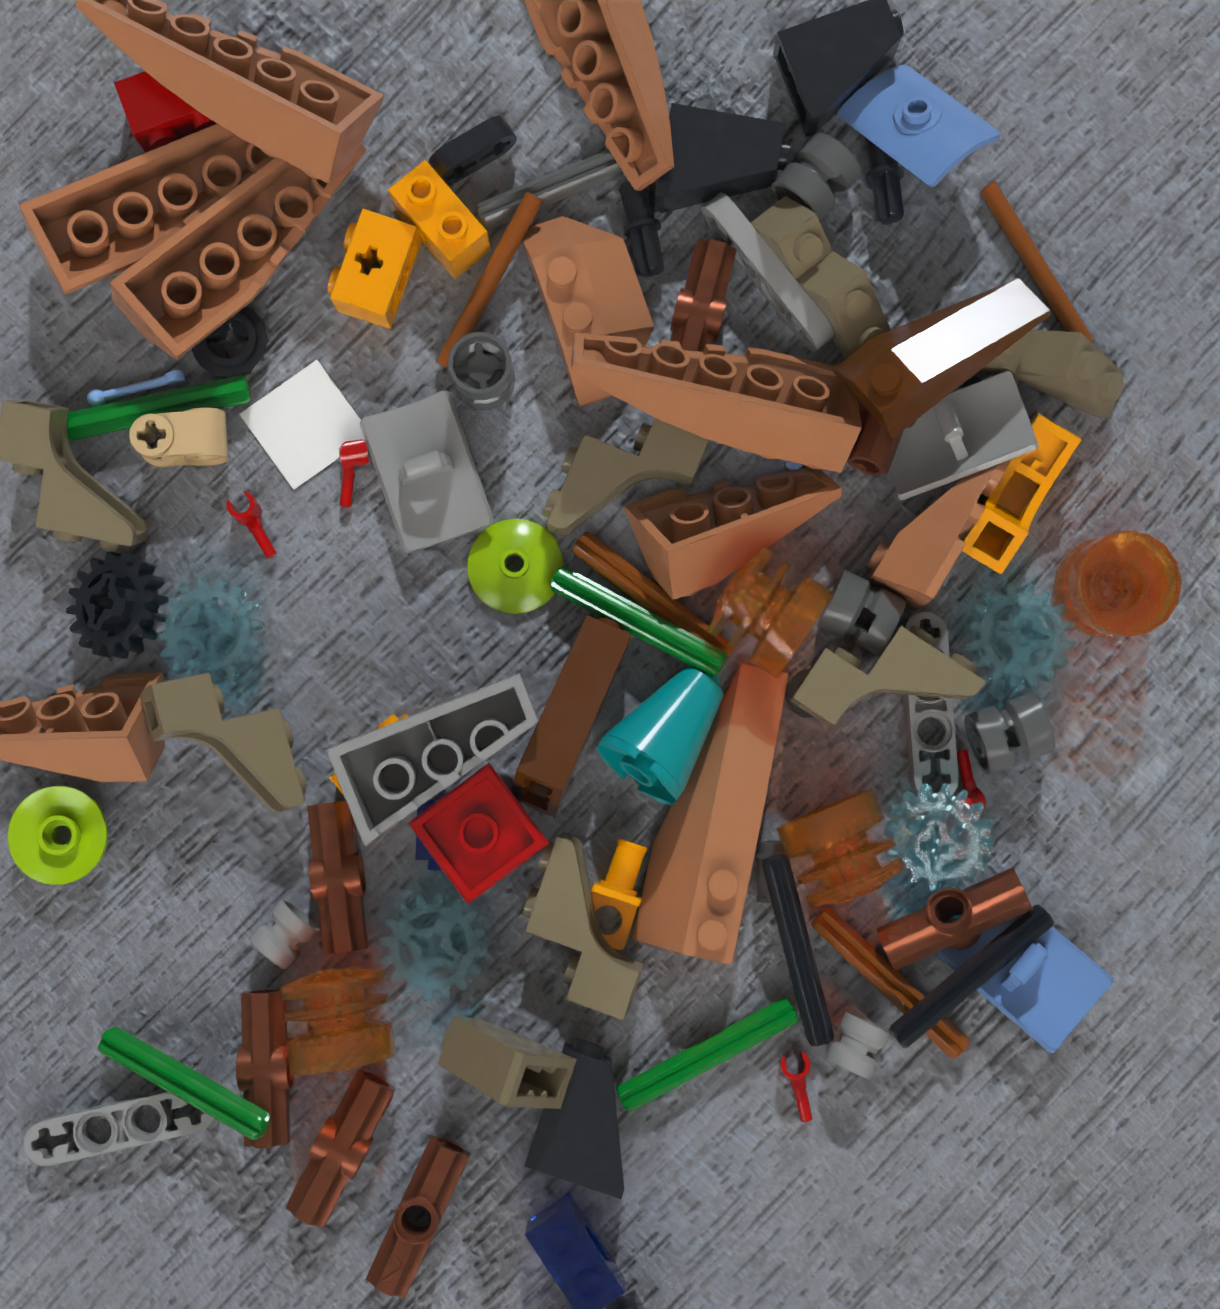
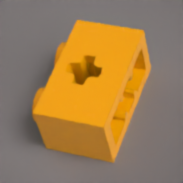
[388,160,491,280]
[327,208,422,329]

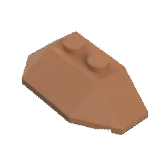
[521,216,654,408]

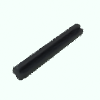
[762,854,835,1047]
[889,904,1054,1048]

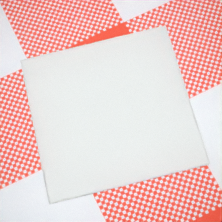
[239,360,365,490]

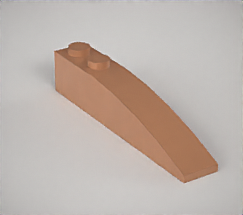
[76,0,384,184]
[524,0,674,191]
[19,124,275,295]
[110,143,366,360]
[571,333,862,473]
[632,663,789,965]

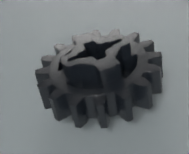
[66,551,169,659]

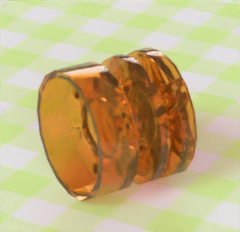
[1053,531,1182,639]
[706,546,834,679]
[775,788,906,908]
[278,965,397,1075]

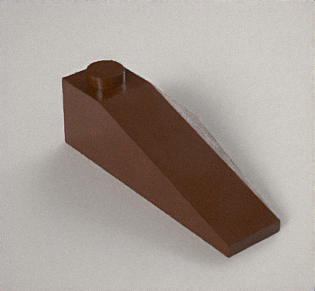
[832,278,1051,439]

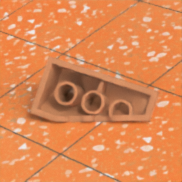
[0,671,165,782]

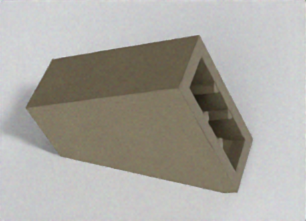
[438,1016,577,1109]

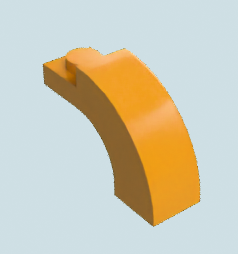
[962,413,1082,575]

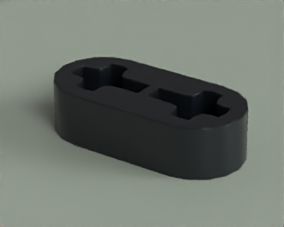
[428,115,517,185]

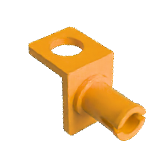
[591,838,648,950]

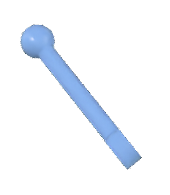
[87,370,185,407]

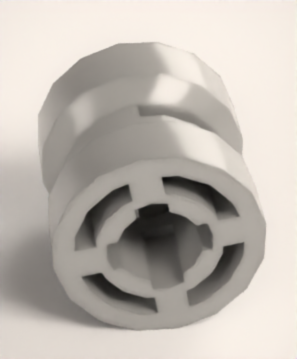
[249,899,320,969]
[825,1011,891,1079]

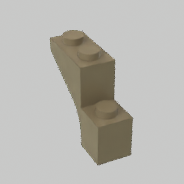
[751,196,891,358]
[979,330,1125,418]
[0,399,149,552]
[542,418,710,536]
[790,626,986,728]
[140,672,306,813]
[523,832,645,1020]

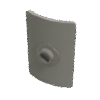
[889,371,1039,500]
[360,390,494,553]

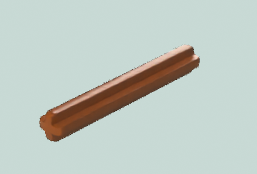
[572,532,734,660]
[811,907,970,1059]

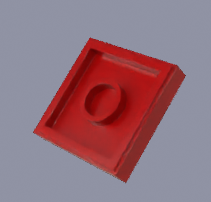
[408,762,549,904]

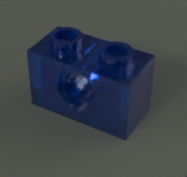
[525,1193,625,1309]

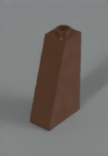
[512,615,632,818]

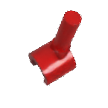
[339,439,369,507]
[226,491,277,559]
[952,750,986,822]
[779,1051,813,1122]

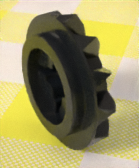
[191,306,269,378]

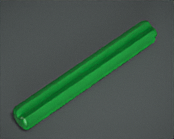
[67,375,251,441]
[549,567,727,677]
[616,998,798,1112]
[98,1027,271,1140]

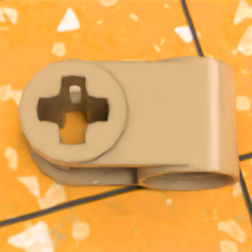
[129,408,229,468]

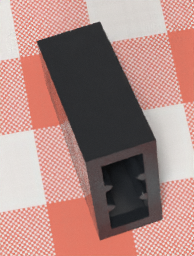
[773,0,904,137]
[653,103,791,213]
[524,1038,624,1199]

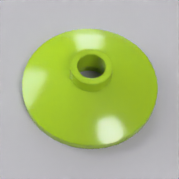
[467,519,564,615]
[8,786,108,885]

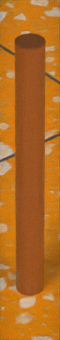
[979,181,1095,344]
[436,192,543,369]

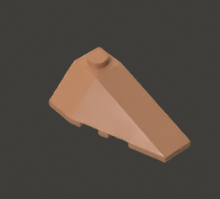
[865,459,1012,612]
[625,468,842,600]

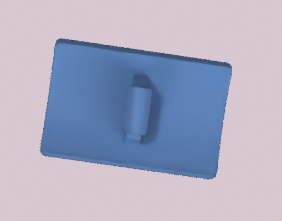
[837,64,1001,187]
[937,913,1114,1053]

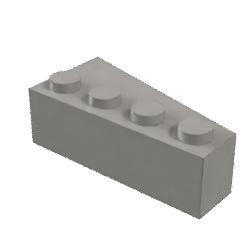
[326,673,539,846]

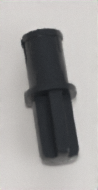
[865,137,904,225]
[619,181,664,278]

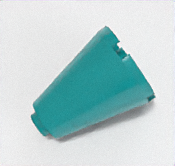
[596,667,724,805]

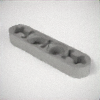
[701,192,835,352]
[903,612,959,802]
[24,1090,216,1166]

